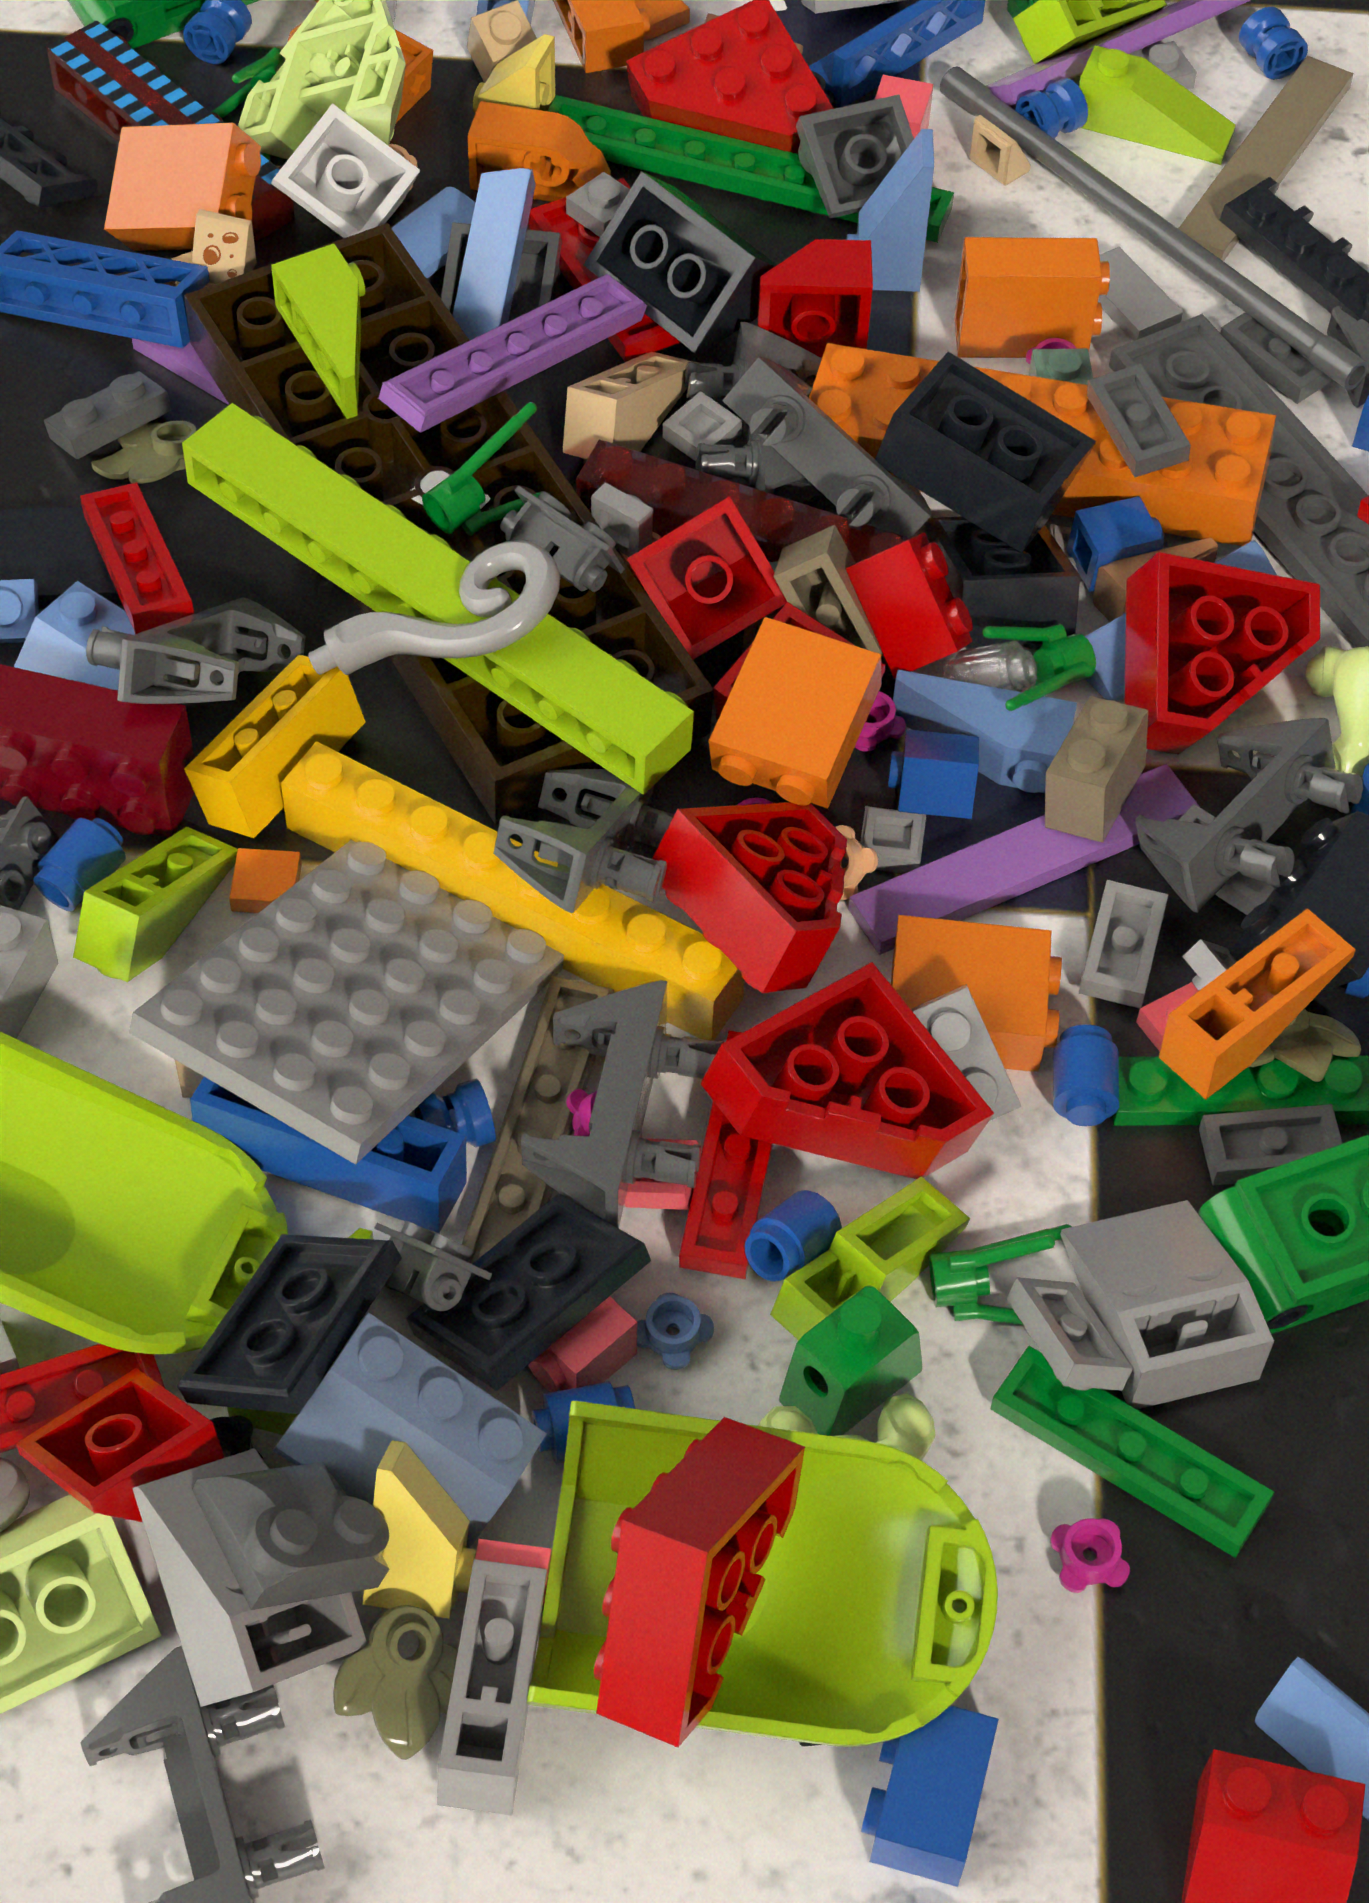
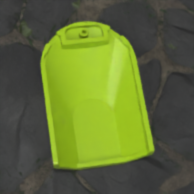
[0,1031,288,1354]
[527,1401,998,1747]

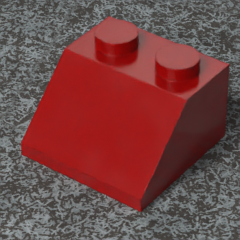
[757,239,873,358]
[627,496,787,659]
[15,1368,225,1522]
[1181,1749,1366,1903]

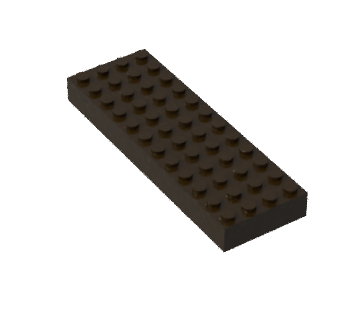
[184,223,714,825]

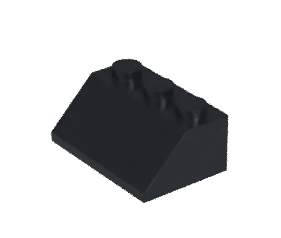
[583,171,777,355]
[875,351,1096,553]
[1229,811,1369,993]

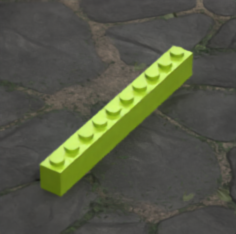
[182,403,694,795]

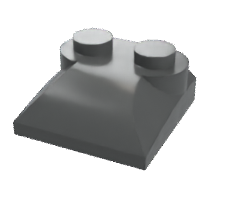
[796,95,932,218]
[441,222,562,322]
[192,1462,389,1610]

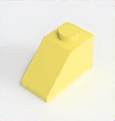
[473,34,555,113]
[362,1440,477,1619]

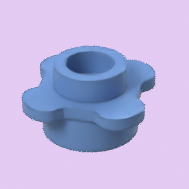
[637,1293,714,1369]

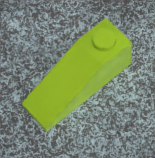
[1013,0,1167,64]
[1079,45,1236,165]
[271,244,365,419]
[73,827,238,982]

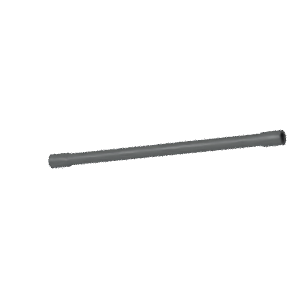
[940,66,1369,390]

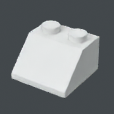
[271,103,420,238]

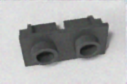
[500,485,624,592]
[0,797,59,911]
[374,1220,492,1311]

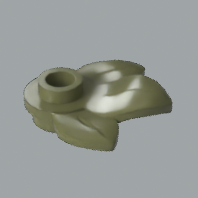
[91,421,197,484]
[1248,1008,1361,1082]
[333,1605,458,1760]

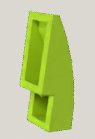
[770,1176,970,1340]

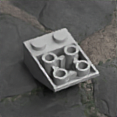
[1060,1200,1274,1409]
[132,1448,368,1707]

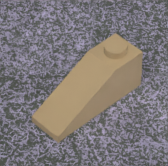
[563,352,697,469]

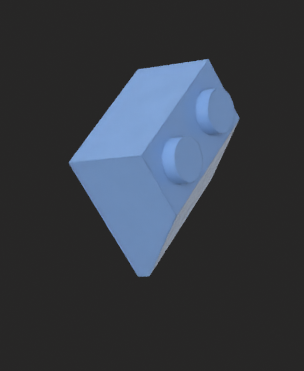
[14,581,135,690]

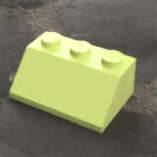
[0,1494,162,1714]

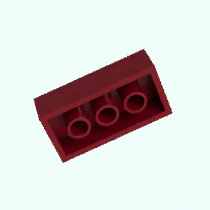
[0,664,194,838]

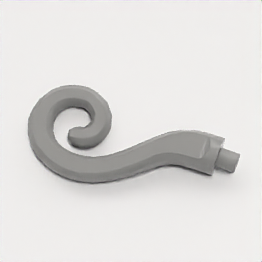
[308,540,560,675]

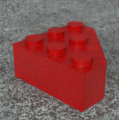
[626,0,834,154]
[1125,552,1320,755]
[652,802,847,993]
[701,962,994,1179]
[594,1417,805,1748]

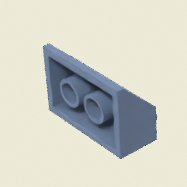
[273,1312,547,1548]

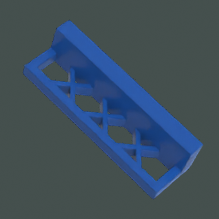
[809,0,985,108]
[0,230,210,348]

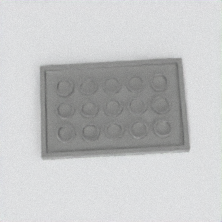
[129,840,564,1164]

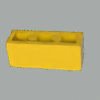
[184,654,366,838]

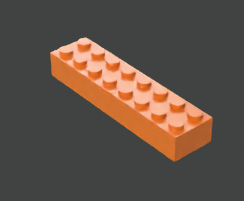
[809,343,1276,546]

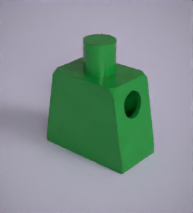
[779,1285,923,1436]

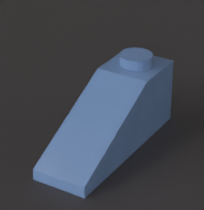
[846,129,934,292]
[893,670,1077,793]

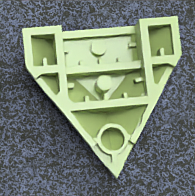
[238,0,406,159]

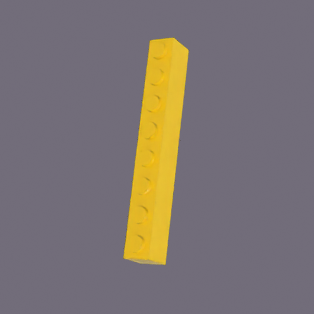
[281,741,745,1041]

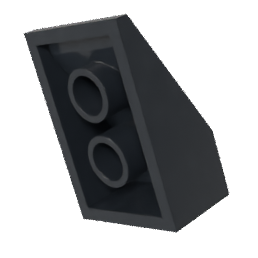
[925,516,1080,653]

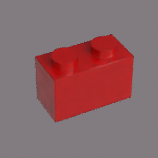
[845,532,973,679]

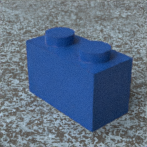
[861,1705,999,1887]

